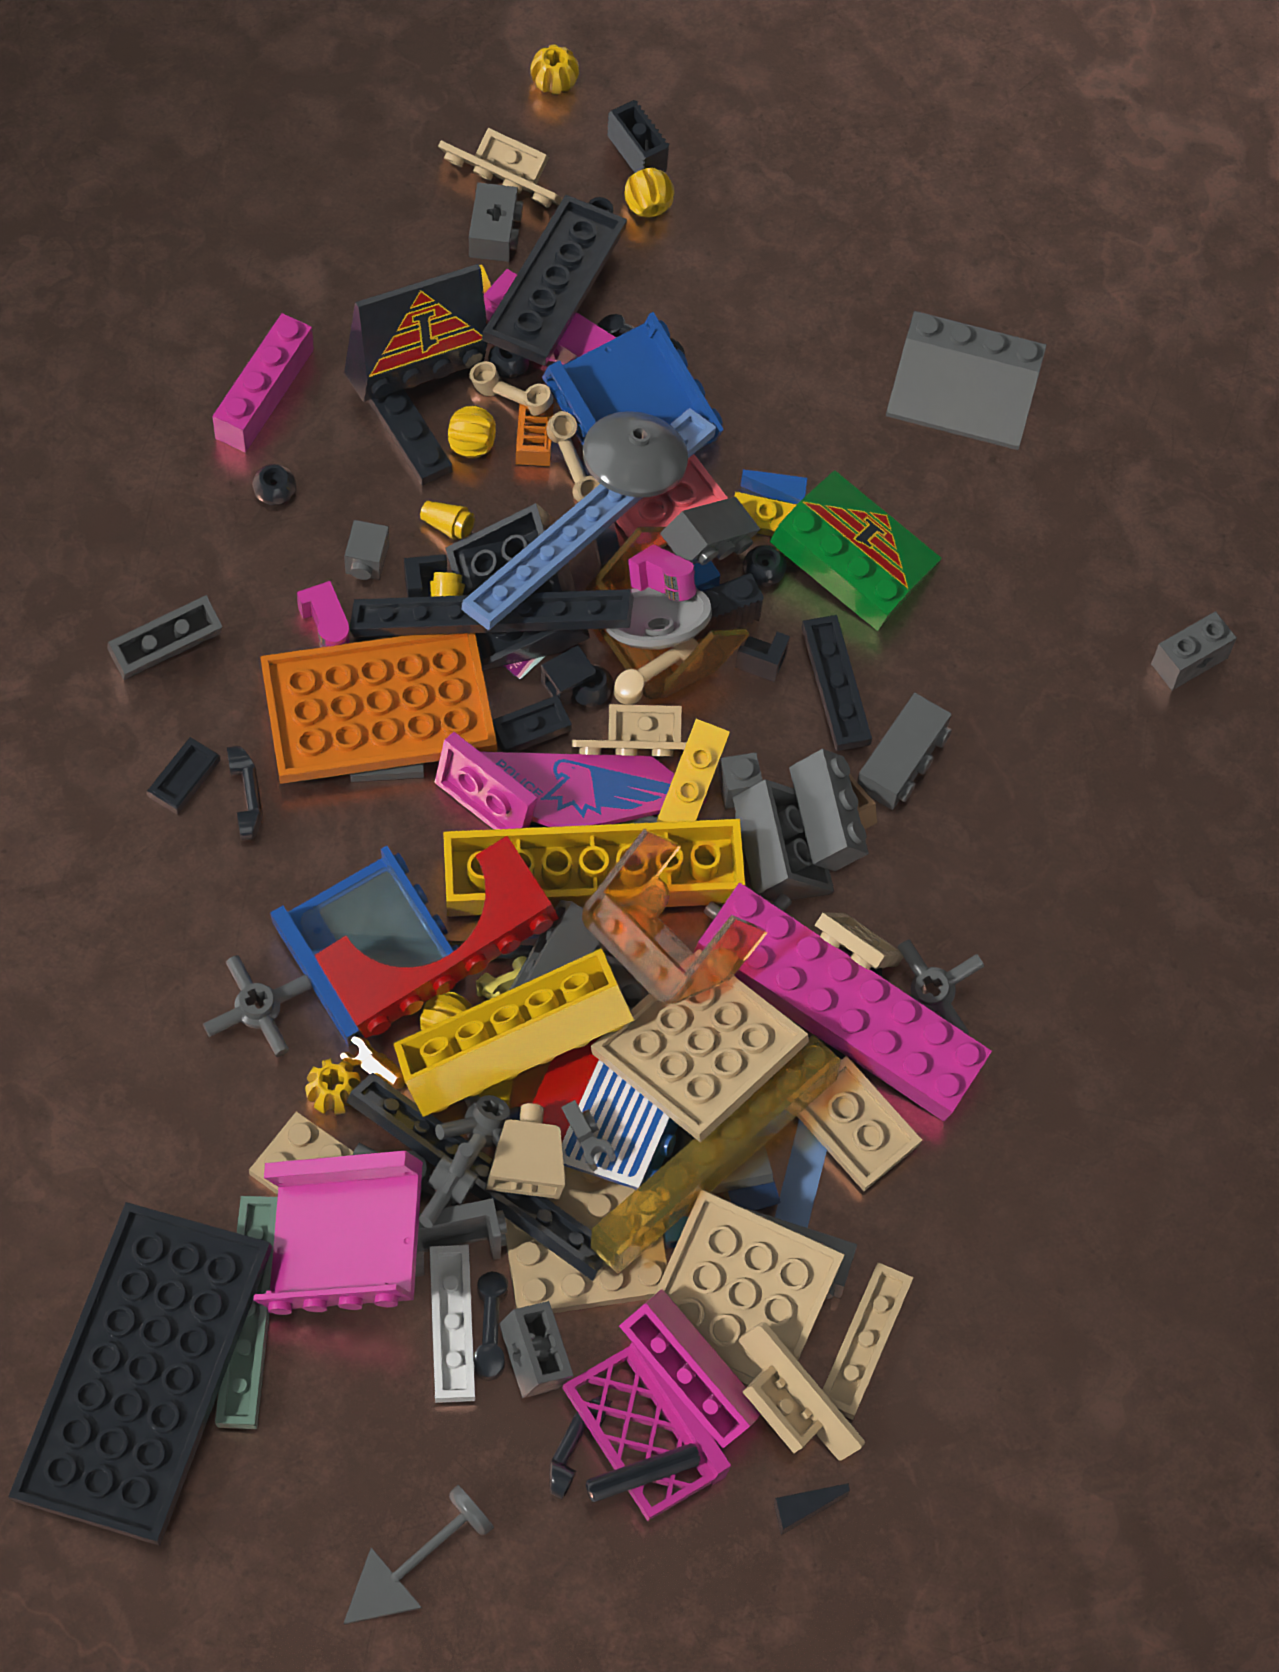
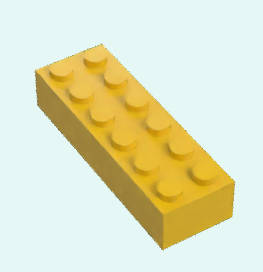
[393,948,634,1117]

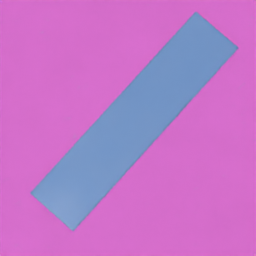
[775,1119,827,1228]

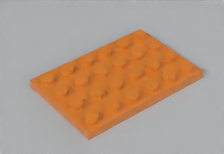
[260,633,497,784]

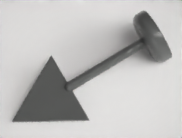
[343,1485,494,1625]

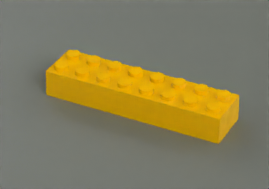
[443,819,745,917]

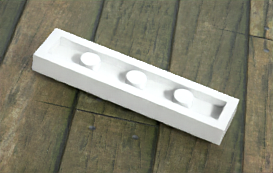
[430,1245,475,1403]

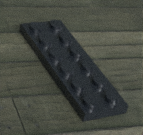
[482,195,627,366]

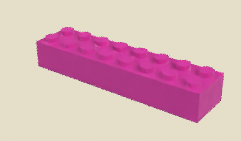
[693,882,992,1122]

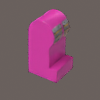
[628,544,697,601]
[297,581,350,648]

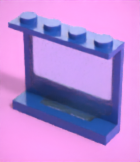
[270,846,465,1047]

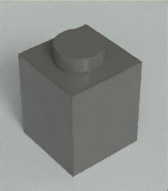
[344,520,389,580]
[718,752,763,809]

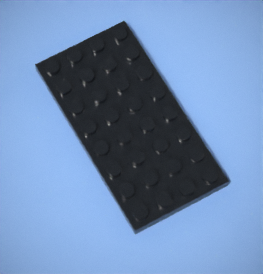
[8,1202,273,1546]

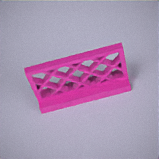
[563,1342,731,1521]

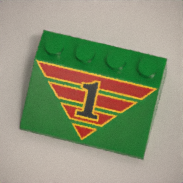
[770,470,942,631]

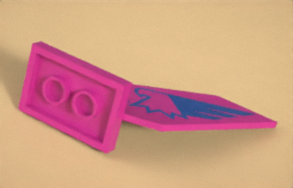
[434,732,707,829]

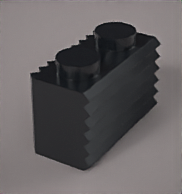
[607,100,670,173]
[694,573,764,643]

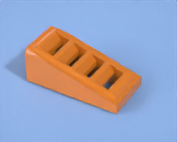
[516,403,554,466]

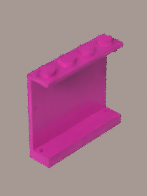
[253,1151,423,1315]

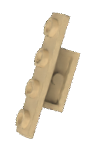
[438,128,562,208]
[572,704,687,757]
[739,1322,865,1461]

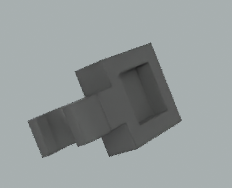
[561,1100,616,1171]

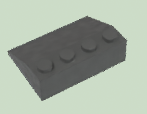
[886,311,1047,450]

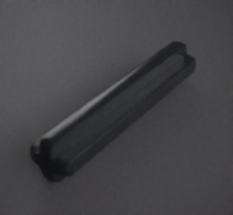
[585,1443,701,1502]

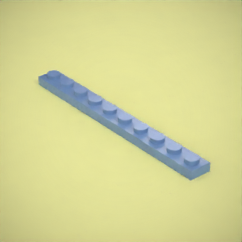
[461,408,716,630]

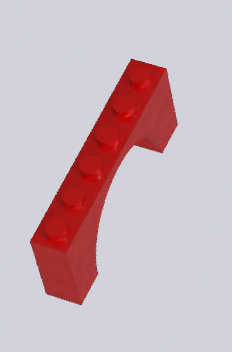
[314,836,559,1039]

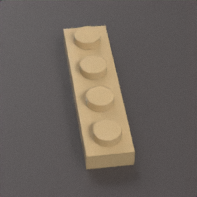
[823,1262,914,1420]

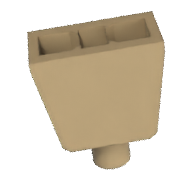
[486,1103,565,1199]

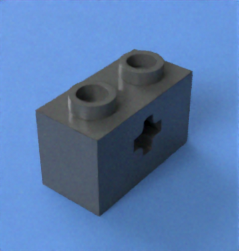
[469,182,523,262]
[1151,611,1237,690]
[499,1301,574,1398]

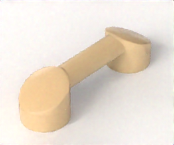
[470,361,554,416]
[546,411,600,502]
[614,638,701,705]

